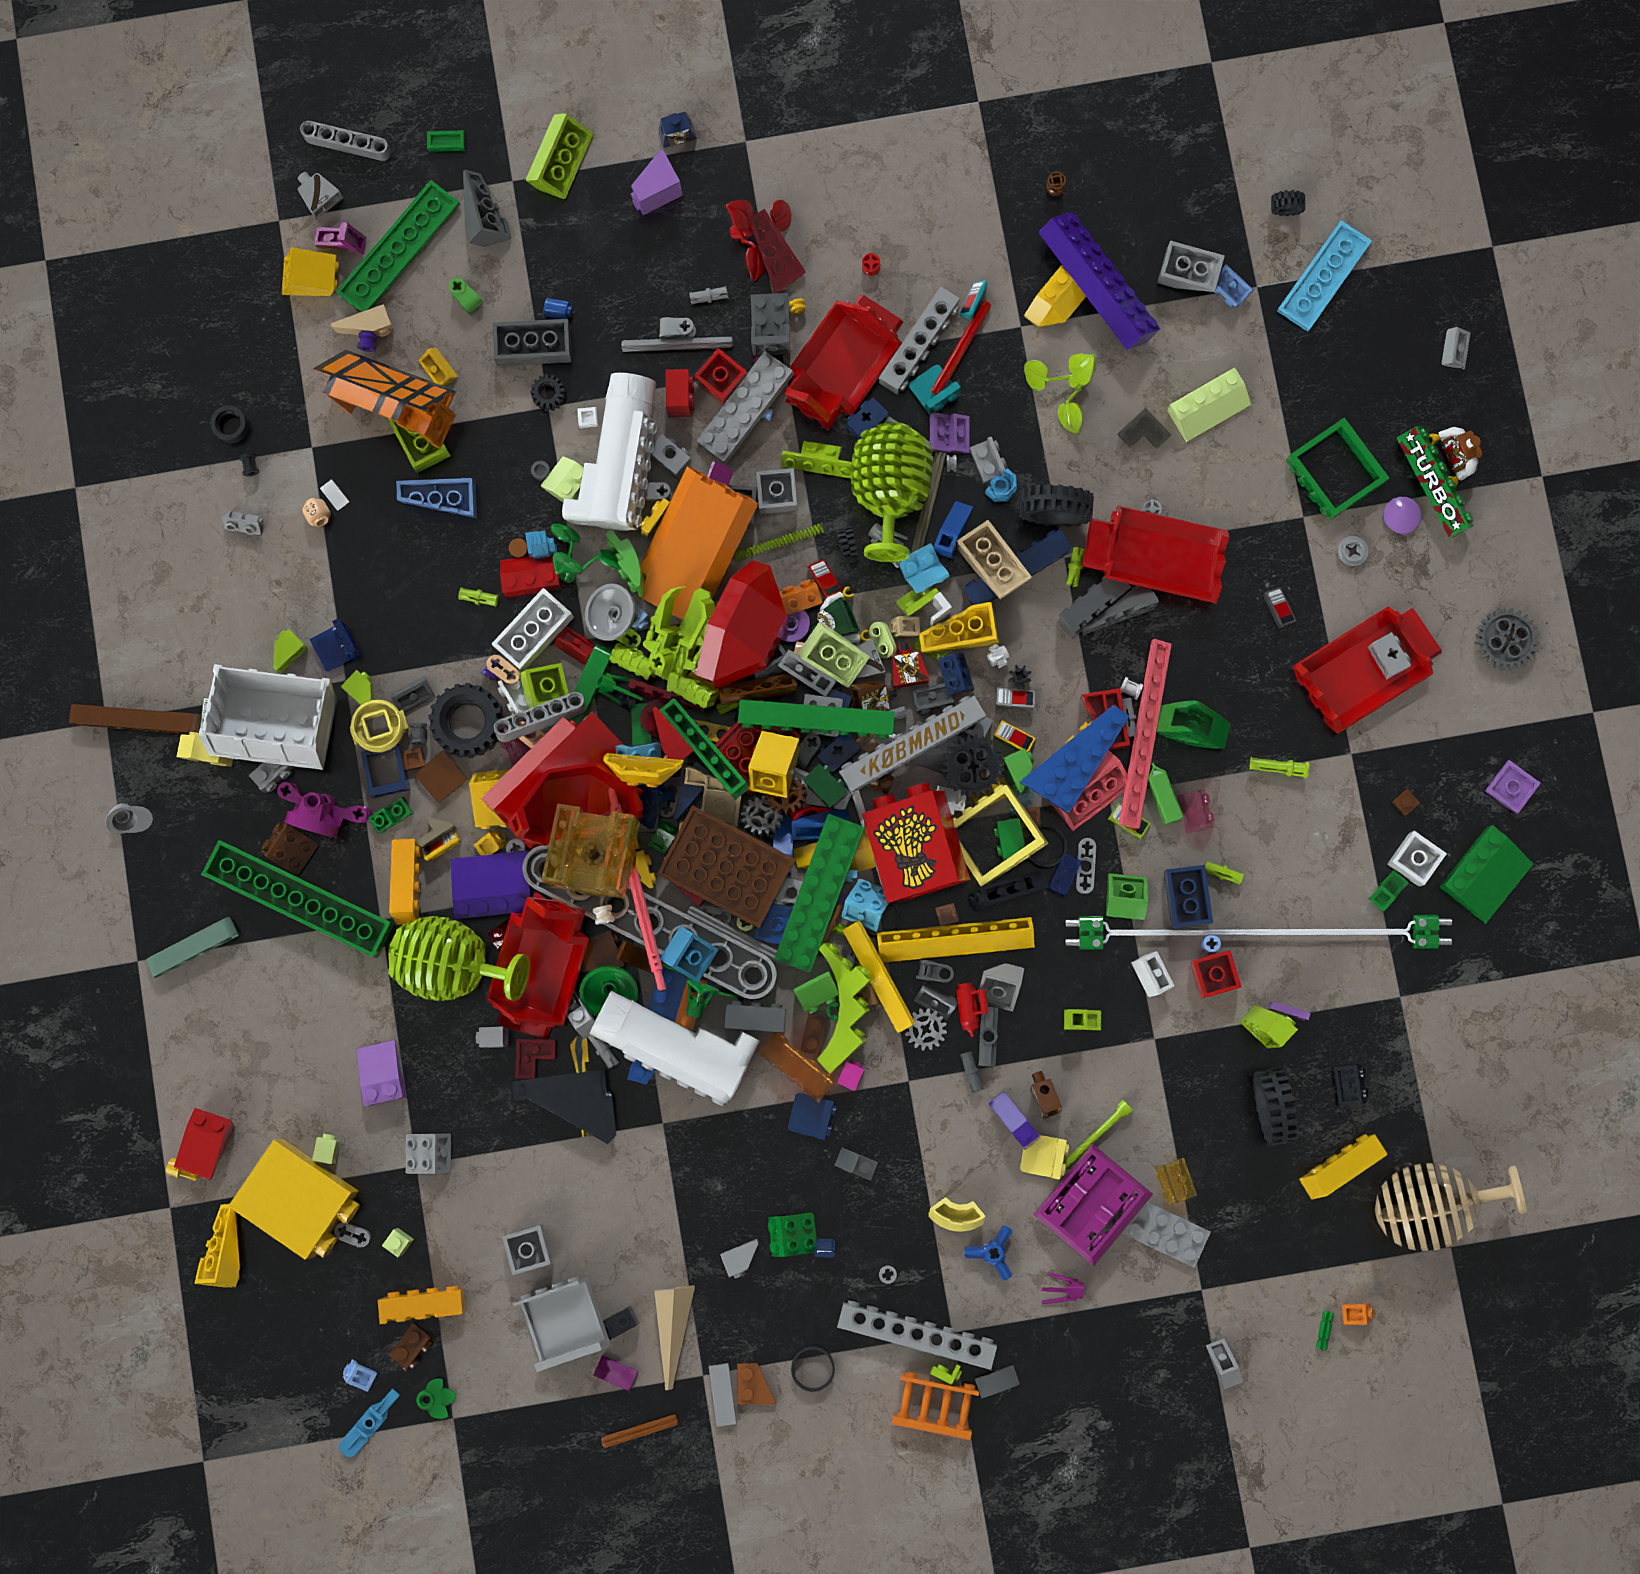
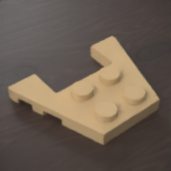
[678,765,741,832]

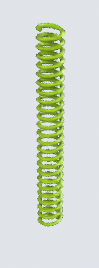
[735,522,824,562]

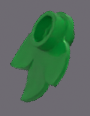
[416,1379,456,1419]

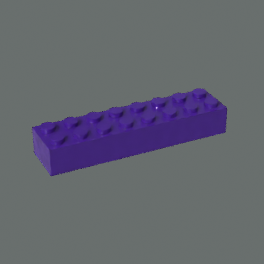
[1038,212,1160,350]

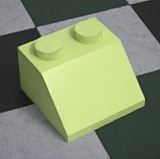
[541,456,584,503]

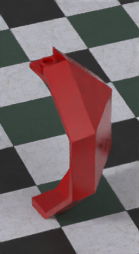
[695,560,789,689]
[511,762,644,846]

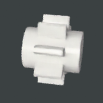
[986,644,1010,668]

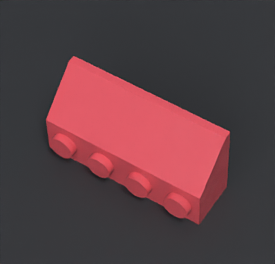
[1052,750,1128,831]

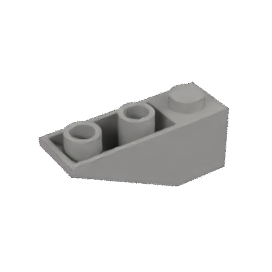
[567,989,595,1039]

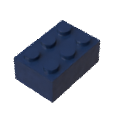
[1163,865,1213,929]

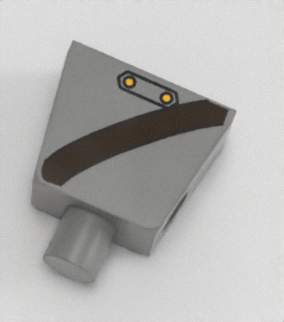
[298,172,343,220]
[855,639,886,681]

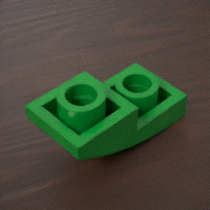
[368,797,413,834]

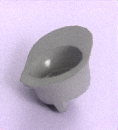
[105,803,153,834]

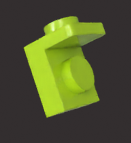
[930,1363,962,1385]

